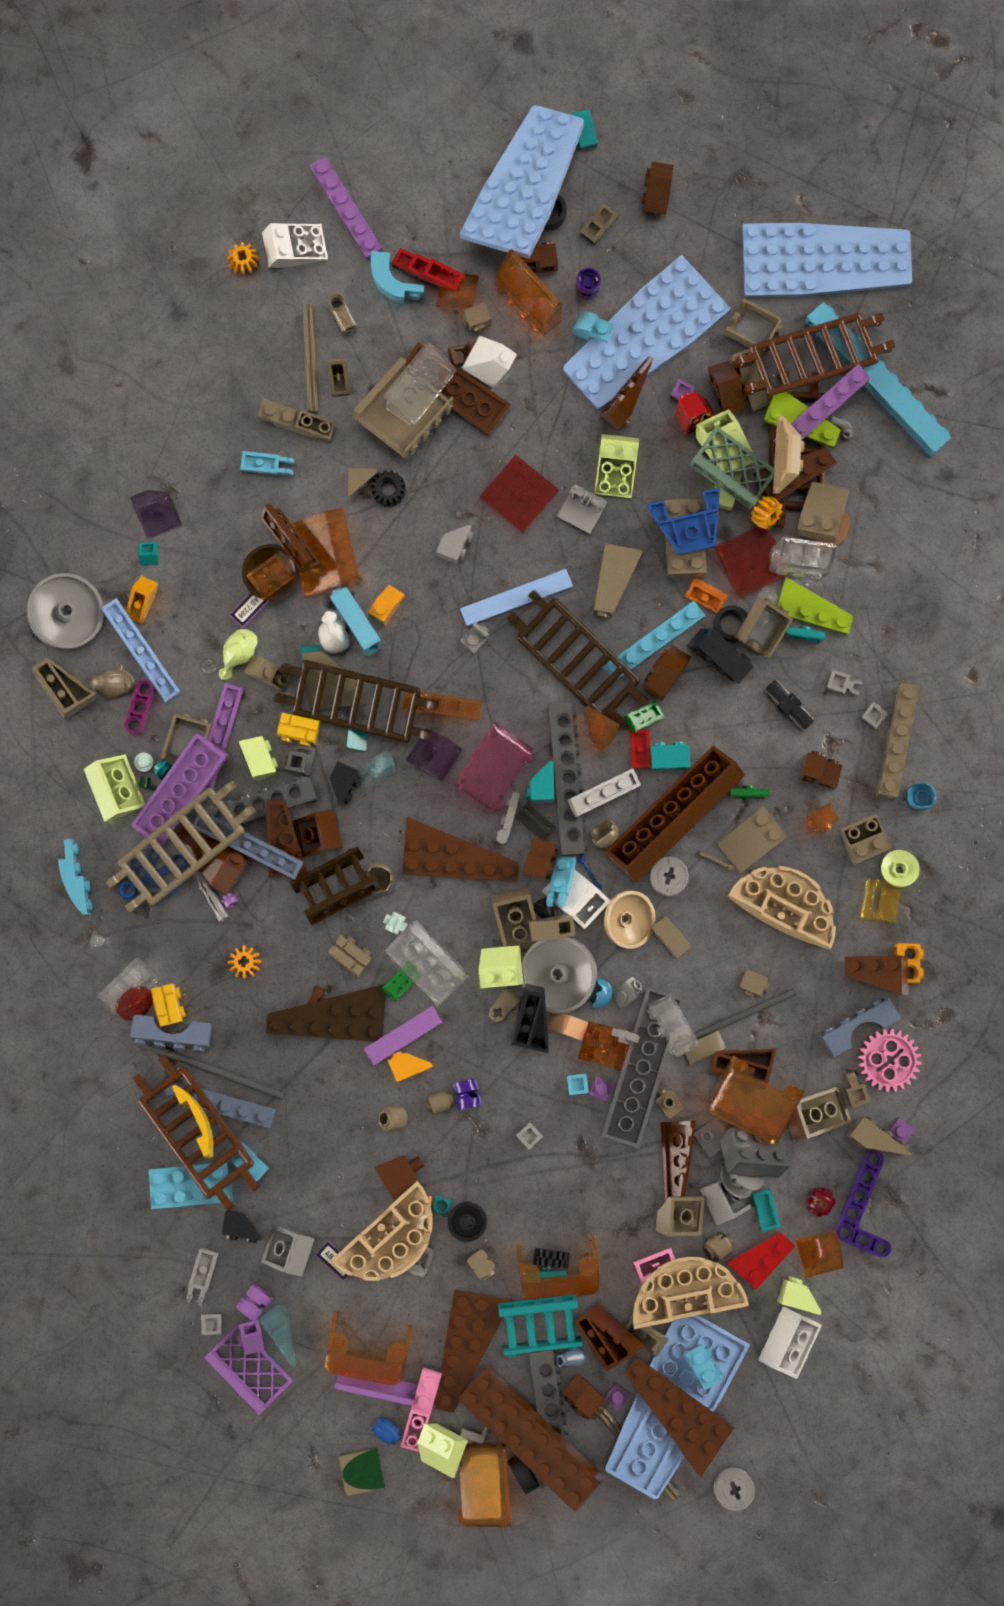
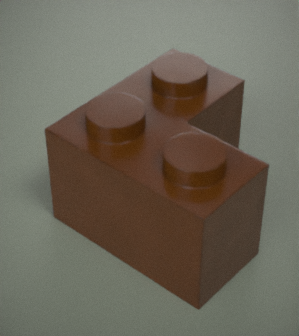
[641,162,674,214]
[518,242,558,275]
[708,361,747,414]
[643,645,691,701]
[797,751,843,789]
[522,837,558,882]
[562,1374,611,1420]

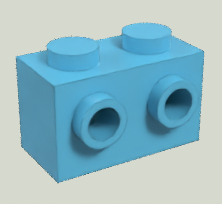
[683,1344,723,1390]

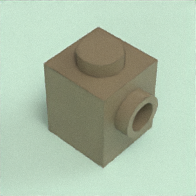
[462,302,491,333]
[738,969,769,998]
[654,1088,685,1119]

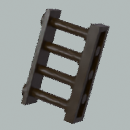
[290,846,381,925]

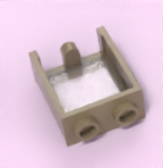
[724,298,783,356]
[734,597,793,658]
[161,713,212,763]

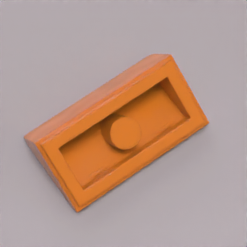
[685,578,728,614]

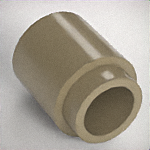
[425,1091,455,1115]

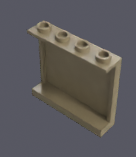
[353,357,454,459]

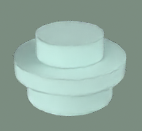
[134,753,154,772]

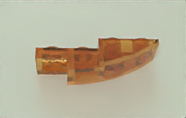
[402,692,482,720]

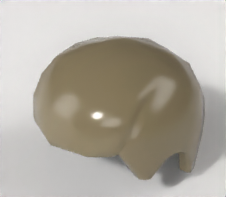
[590,819,619,848]
[365,863,393,895]

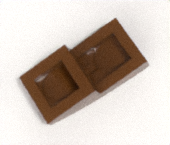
[448,340,477,367]

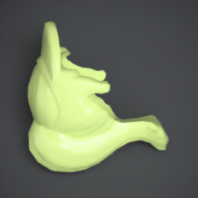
[218,629,258,680]

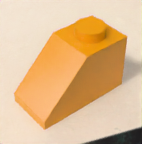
[126,576,159,624]
[368,585,405,627]
[388,1051,433,1082]

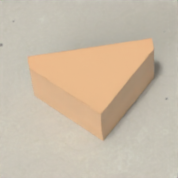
[547,1013,588,1041]

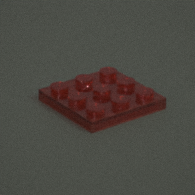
[480,454,559,533]
[715,527,791,598]

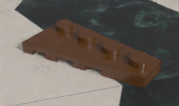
[661,1121,696,1201]

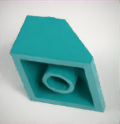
[526,761,554,805]

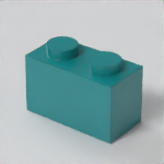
[650,742,690,771]

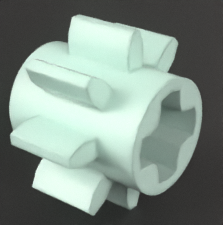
[383,912,408,935]

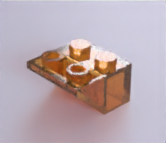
[578,1021,628,1071]

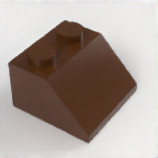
[292,810,342,858]

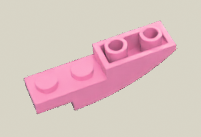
[401,1368,442,1452]

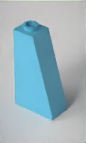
[330,587,382,657]

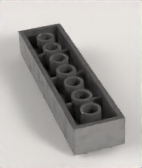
[601,986,685,1148]

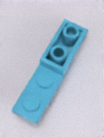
[58,839,92,916]

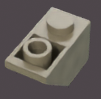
[244,656,292,692]
[529,914,575,941]

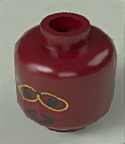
[806,1186,836,1217]

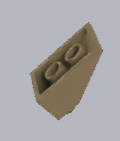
[797,482,849,543]
[716,806,788,874]
[491,886,537,952]
[782,1086,852,1142]

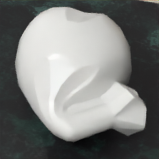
[318,611,351,654]

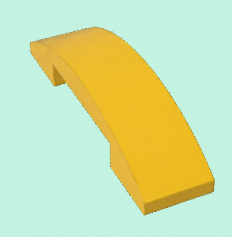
[172,1085,213,1159]

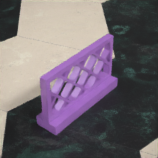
[204,1324,293,1415]

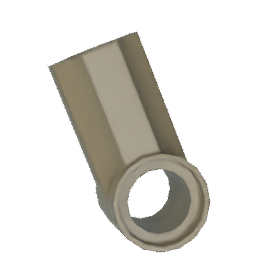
[328,294,356,333]

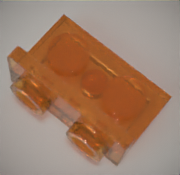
[246,553,294,599]

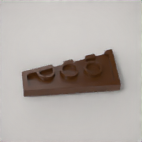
[753,447,837,502]
[266,799,307,877]

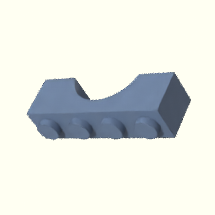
[820,997,901,1058]
[130,1015,212,1053]

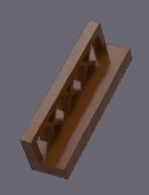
[260,504,321,573]

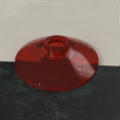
[117,986,153,1020]

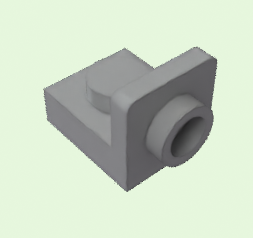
[460,622,489,654]

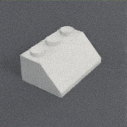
[758,1306,822,1379]

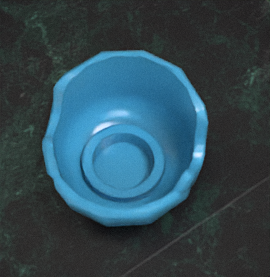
[907,782,936,811]
[590,977,613,1009]

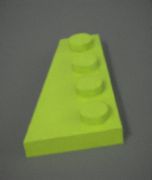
[763,392,841,449]
[777,577,854,635]

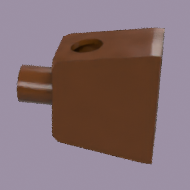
[375,1155,424,1200]

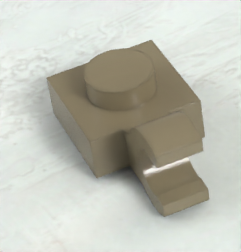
[845,1072,871,1108]

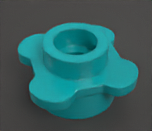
[154,760,173,780]
[431,1195,453,1217]

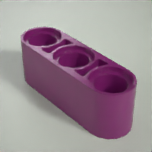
[124,680,155,736]

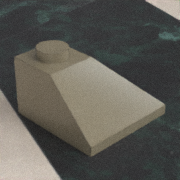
[656,1196,705,1237]

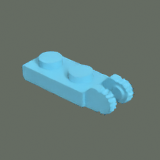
[240,451,295,476]
[546,856,577,908]

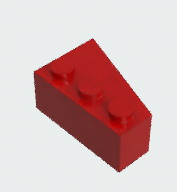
[674,391,715,436]
[725,1232,795,1290]

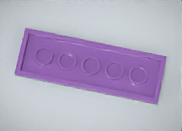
[131,733,228,848]

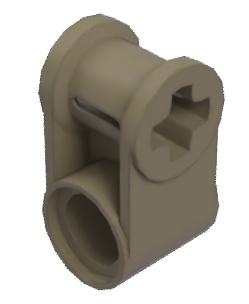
[489,986,522,1023]

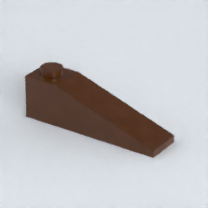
[599,356,654,429]
[177,826,250,896]

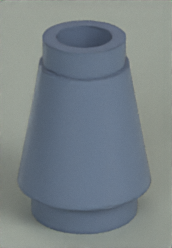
[556,1348,587,1367]

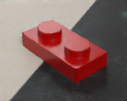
[630,730,651,769]

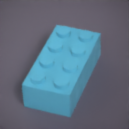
[149,1162,233,1209]

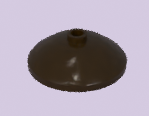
[242,544,299,601]

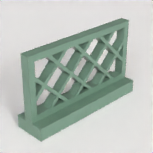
[689,426,774,509]

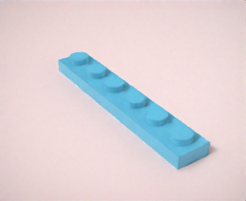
[603,601,705,683]

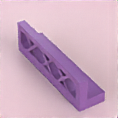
[334,1367,417,1406]

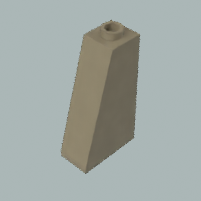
[593,544,643,619]

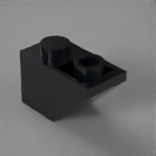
[330,761,361,807]
[222,1210,263,1243]

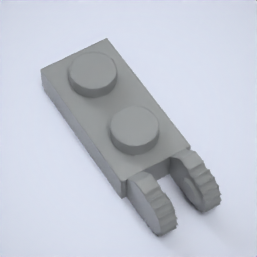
[497,791,520,845]
[186,1247,219,1306]

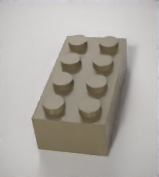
[665,498,707,579]

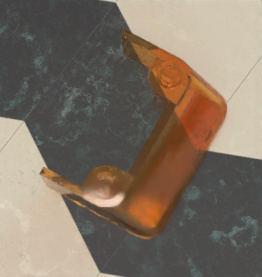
[516,1234,600,1300]
[325,1311,412,1386]

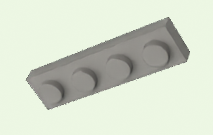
[567,768,641,817]

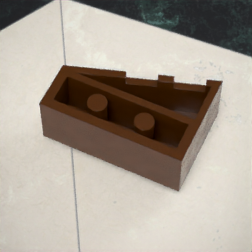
[845,955,908,996]
[708,1048,777,1089]
[574,1304,645,1371]

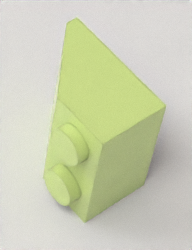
[239,736,279,783]
[479,945,523,988]
[777,1276,821,1315]
[417,1423,468,1478]

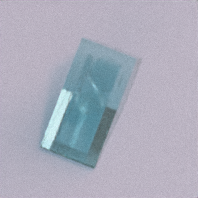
[367,750,397,781]

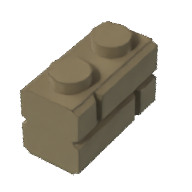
[327,935,372,977]
[467,1248,495,1280]

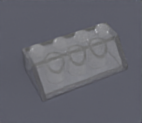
[382,341,456,427]
[384,920,470,1006]

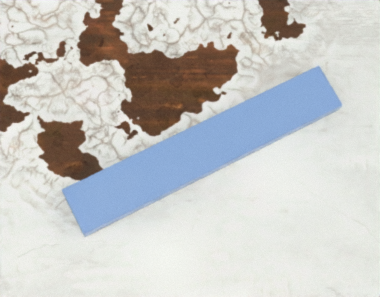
[460,569,573,627]
[101,598,181,703]

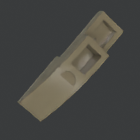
[257,398,336,441]

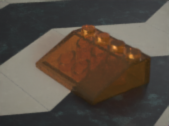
[494,249,562,336]
[291,507,361,597]

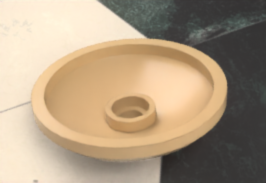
[604,890,656,949]

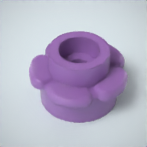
[221,892,239,910]

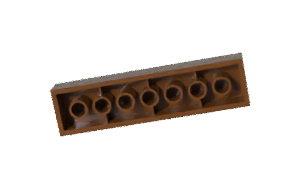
[605,745,745,883]
[458,1367,606,1512]

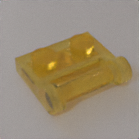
[861,879,902,923]

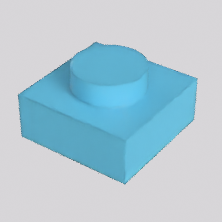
[567,1073,589,1095]

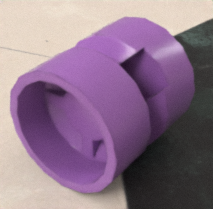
[236,1284,273,1321]

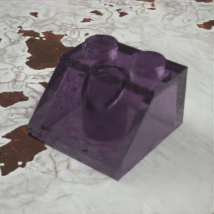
[406,728,462,781]

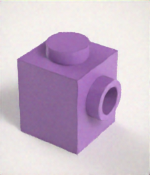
[237,1320,265,1355]

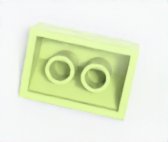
[84,754,145,822]

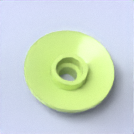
[881,850,920,887]

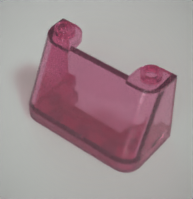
[454,722,535,814]

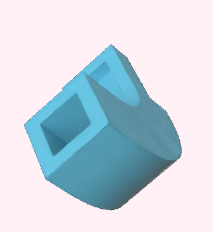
[371,251,425,304]

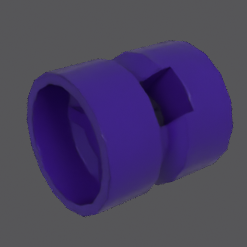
[576,267,601,300]
[453,1078,482,1110]

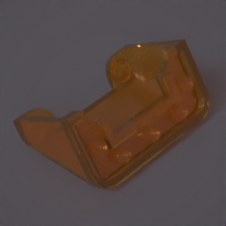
[708,1056,804,1144]
[458,1441,511,1527]

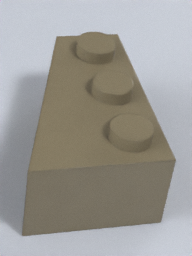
[32,658,97,720]

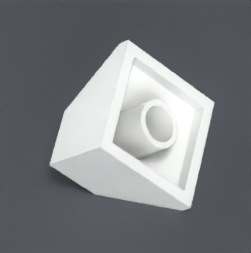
[461,336,517,388]

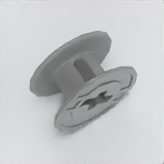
[649,857,689,897]
[721,1165,764,1199]
[714,1467,755,1511]

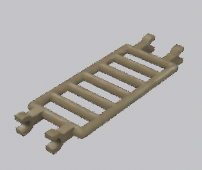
[106,781,257,912]

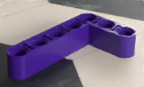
[834,1150,891,1257]

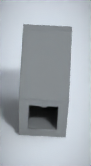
[436,525,474,564]

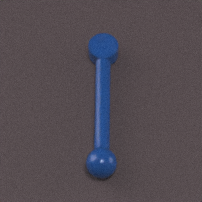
[578,855,602,890]

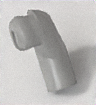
[831,417,854,439]

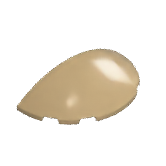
[728,866,836,950]
[331,1181,433,1281]
[633,1257,749,1329]

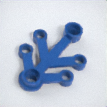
[118,849,187,903]

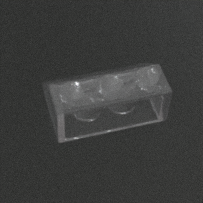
[770,537,838,580]
[95,957,158,1016]
[647,993,700,1057]

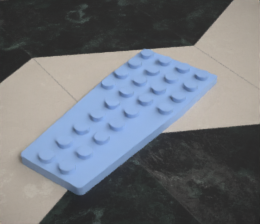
[459,105,584,259]
[742,223,912,298]
[563,255,731,409]
[605,1315,750,1499]

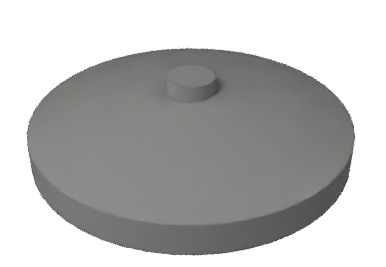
[27,573,104,649]
[522,937,597,1013]

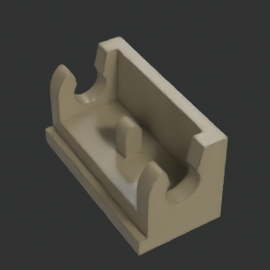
[625,1314,669,1357]

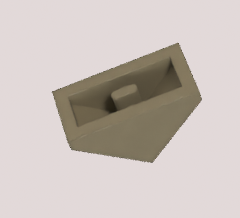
[327,358,351,396]
[347,468,378,501]

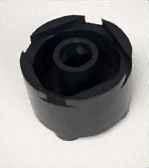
[448,1201,487,1242]

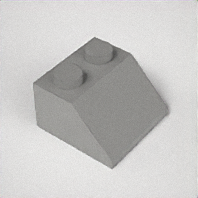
[699,1178,754,1225]
[261,1225,314,1277]

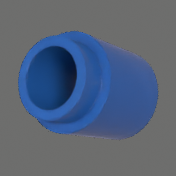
[371,1417,401,1446]

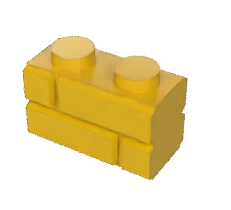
[277,712,320,747]
[150,984,186,1028]

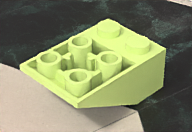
[696,409,754,475]
[594,434,639,498]

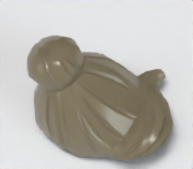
[90,664,134,698]

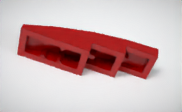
[391,248,465,292]

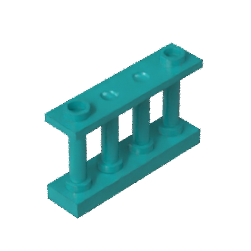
[498,1294,583,1357]

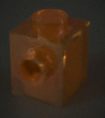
[807,803,839,833]

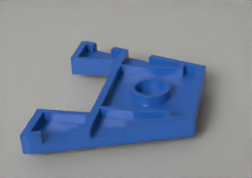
[647,487,720,556]

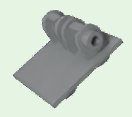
[557,484,608,534]

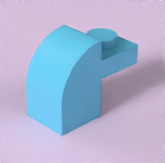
[572,312,614,344]
[230,1142,269,1181]

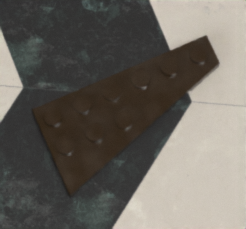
[265,984,386,1041]

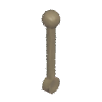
[697,851,734,872]

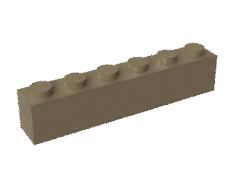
[875,682,920,800]

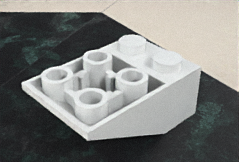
[262,223,328,268]
[542,870,611,931]

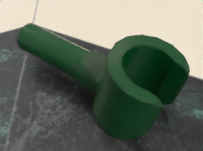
[139,776,157,791]

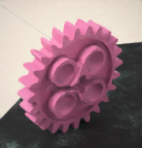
[857,1029,922,1092]

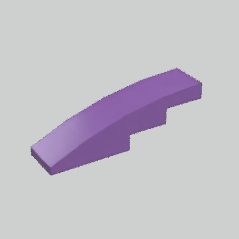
[364,1006,443,1065]

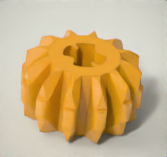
[227,242,259,275]
[751,496,782,529]
[228,945,261,979]

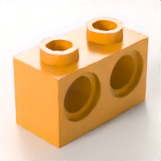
[894,943,924,984]

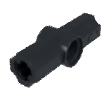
[764,679,815,732]

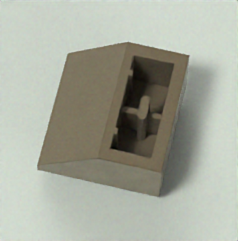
[841,814,892,866]

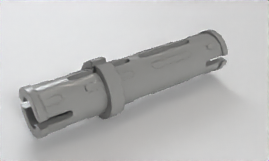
[193,871,230,922]

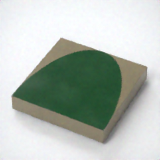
[339,1447,386,1496]

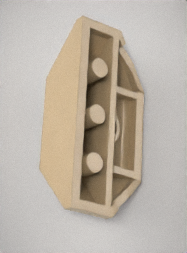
[773,416,804,494]

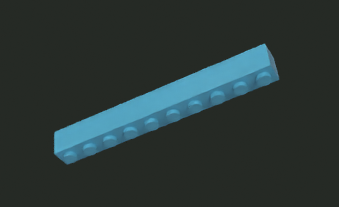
[805,302,951,457]

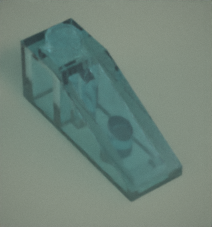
[258,1304,298,1368]

